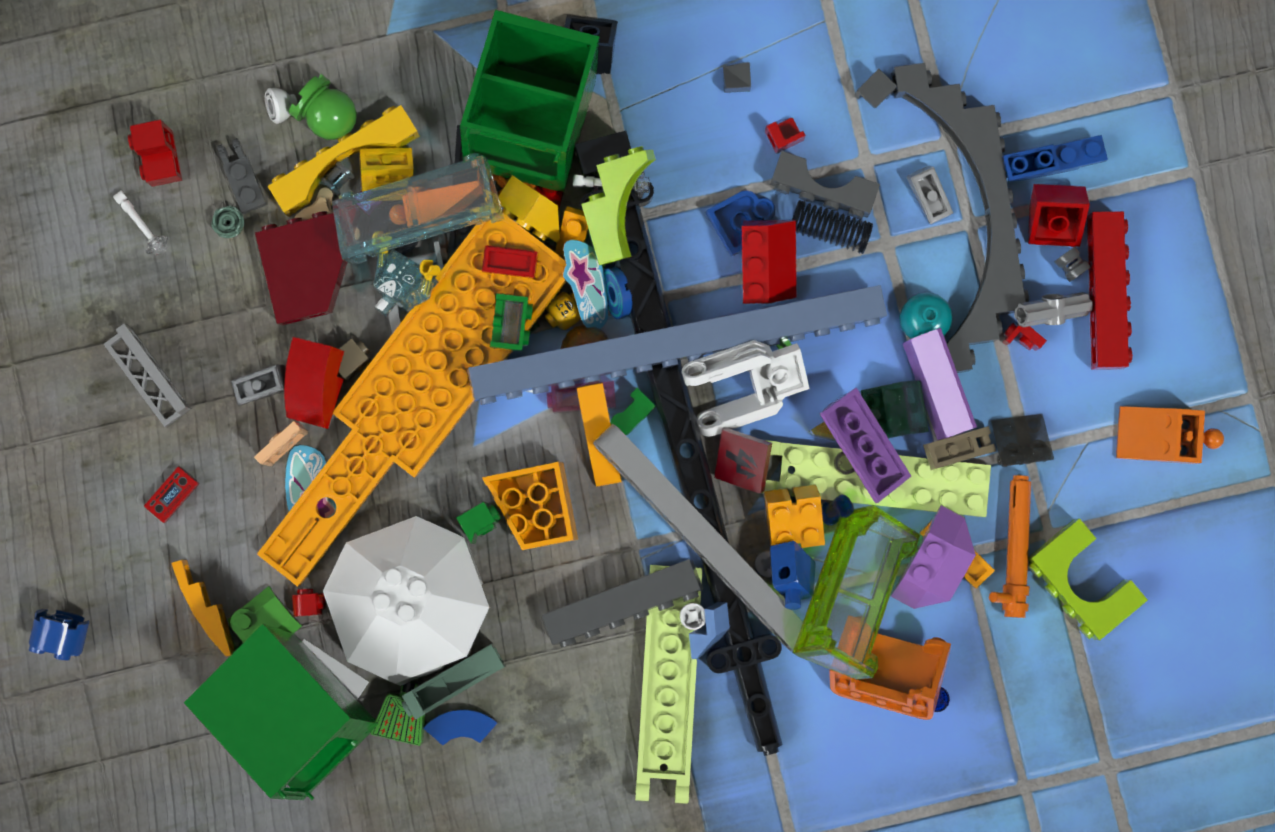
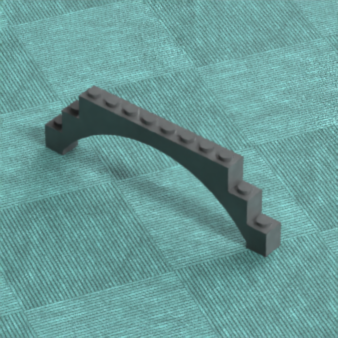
[891,63,1029,373]

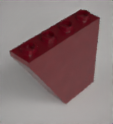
[255,205,362,326]

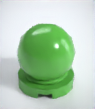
[289,74,357,140]

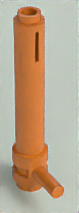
[989,475,1031,618]

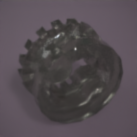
[834,451,855,475]

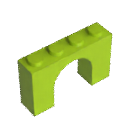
[1028,518,1148,641]

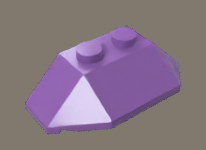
[891,505,976,609]

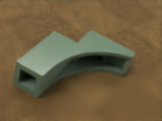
[401,643,506,720]

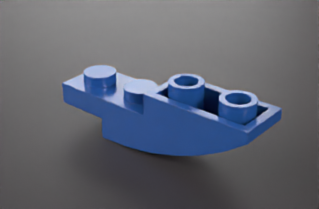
[1002,135,1108,182]

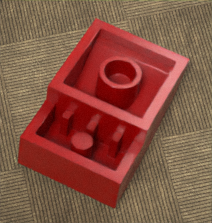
[284,337,345,429]

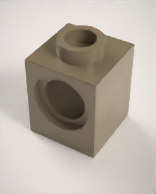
[338,338,372,381]

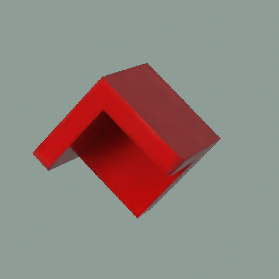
[765,118,806,154]

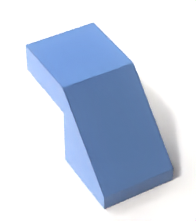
[689,602,730,659]

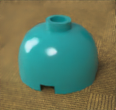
[899,292,952,339]

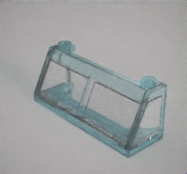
[332,153,505,265]

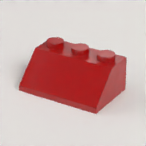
[742,220,797,304]

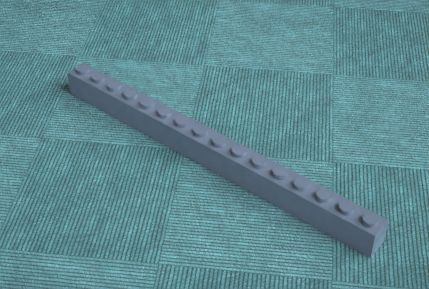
[467,285,887,405]

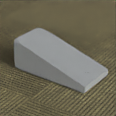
[906,166,953,224]

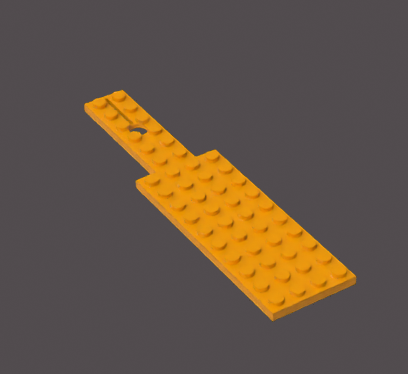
[257,204,566,587]

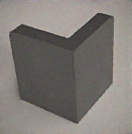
[854,69,897,108]

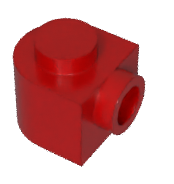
[292,589,326,617]

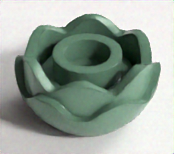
[211,206,244,238]

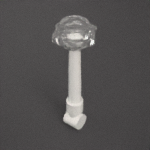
[573,171,650,198]
[113,190,168,255]

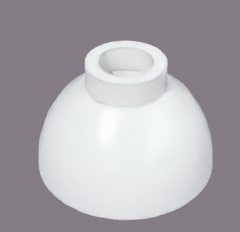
[265,88,298,124]

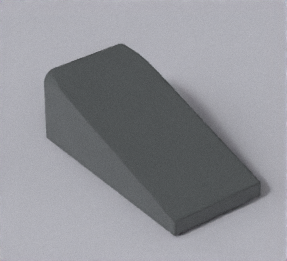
[231,365,286,406]

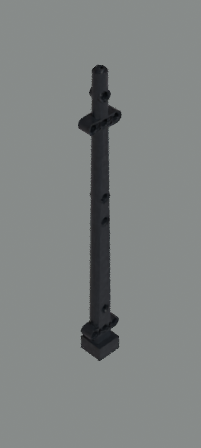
[575,130,783,756]

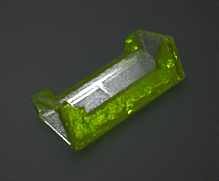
[792,505,920,680]

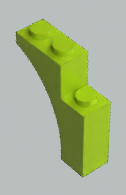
[581,146,656,265]

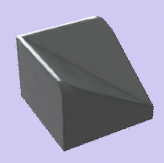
[723,62,751,93]

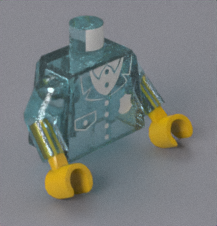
[373,233,441,316]

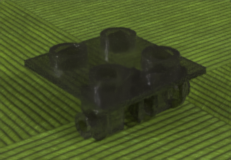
[991,414,1054,467]

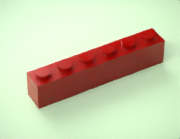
[1087,211,1133,370]

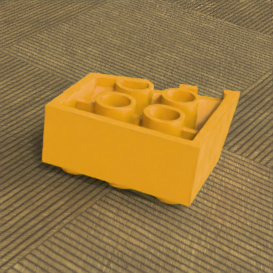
[482,462,578,550]

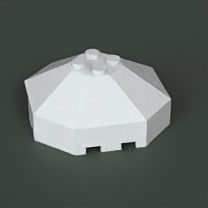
[323,516,490,686]

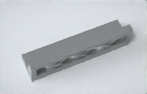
[104,324,191,427]

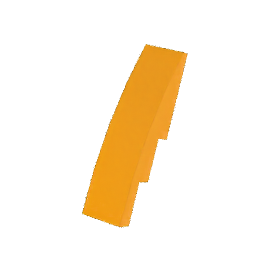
[577,382,622,487]
[171,560,235,657]

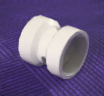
[680,603,706,630]

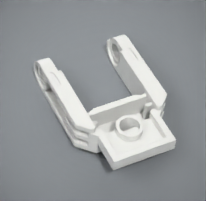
[682,340,810,437]

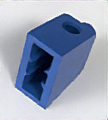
[770,541,816,610]

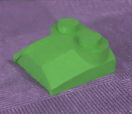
[227,586,302,643]

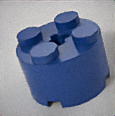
[28,609,89,660]

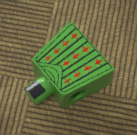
[371,681,425,746]

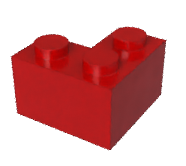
[128,119,183,187]

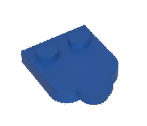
[705,191,776,257]

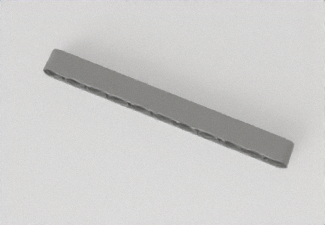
[593,424,811,652]

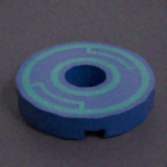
[604,267,632,319]

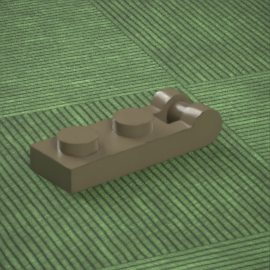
[923,426,996,470]

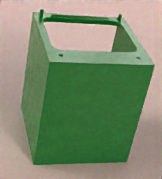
[460,10,599,193]
[184,624,378,801]

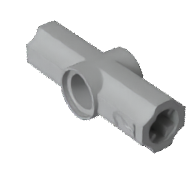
[1014,292,1093,327]

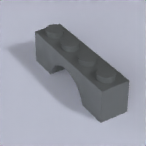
[770,151,880,219]

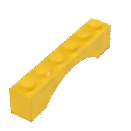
[268,105,420,217]

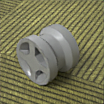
[754,551,772,577]

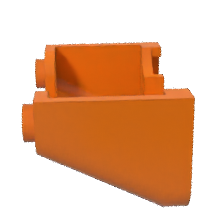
[829,616,951,720]

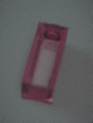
[547,381,616,414]

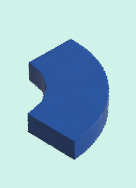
[423,710,498,745]

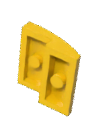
[360,148,415,203]

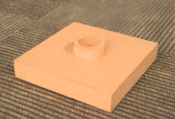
[254,421,308,466]

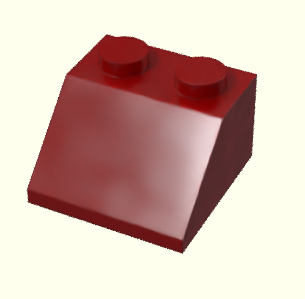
[1028,184,1090,247]

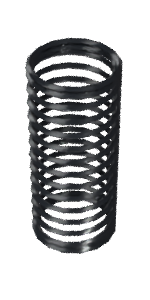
[792,200,873,254]

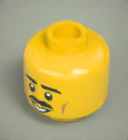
[544,292,581,330]

